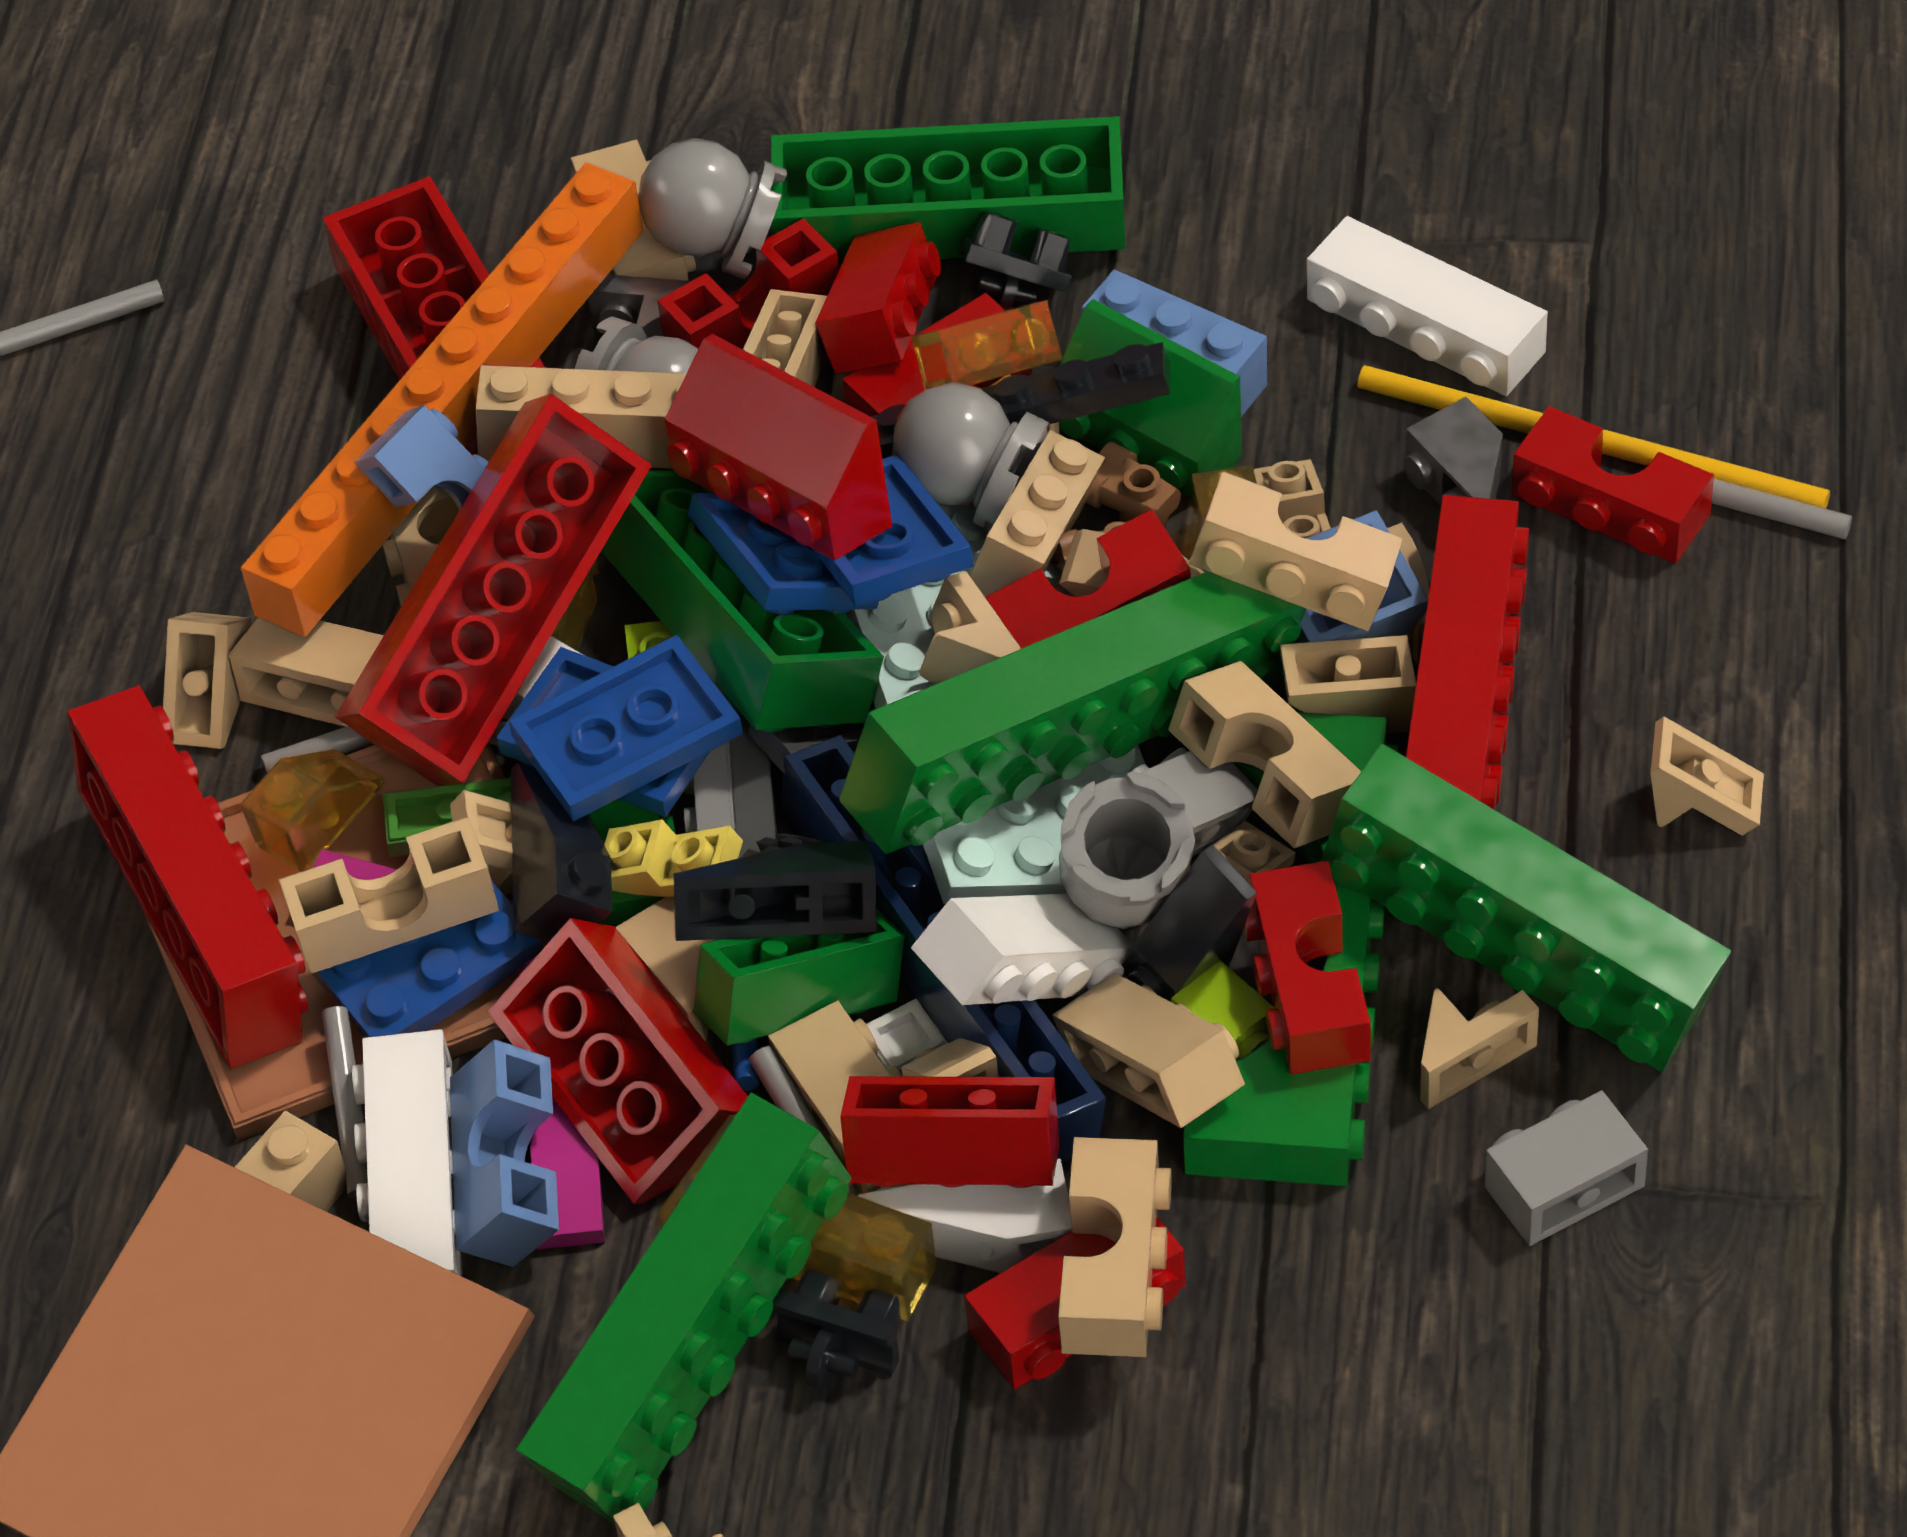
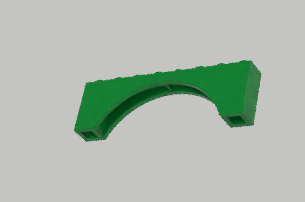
[1183,712,1399,1186]

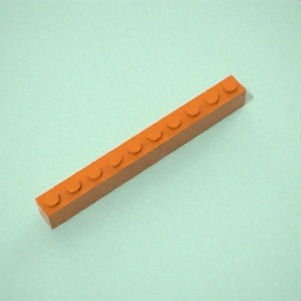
[241,162,644,638]

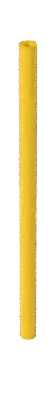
[1357,365,1830,509]

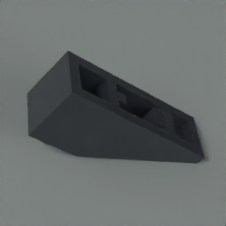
[511,762,612,942]
[673,840,876,941]
[1124,844,1257,1002]

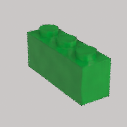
[693,908,905,1046]

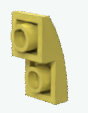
[604,819,743,897]

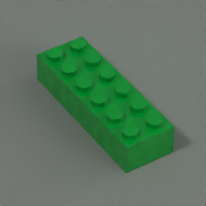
[771,116,1126,264]
[601,470,884,732]
[1321,743,1731,1073]
[516,1093,852,1525]

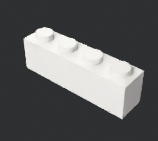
[1307,216,1548,397]
[911,893,1134,1005]
[352,1029,462,1276]

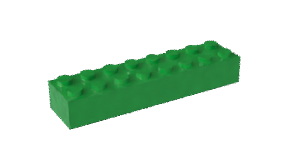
[839,572,1306,855]

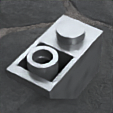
[1403,397,1503,506]

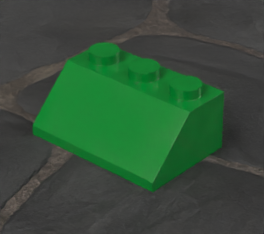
[1059,299,1242,503]

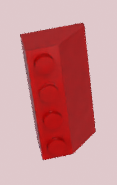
[665,334,892,560]
[487,918,748,1205]

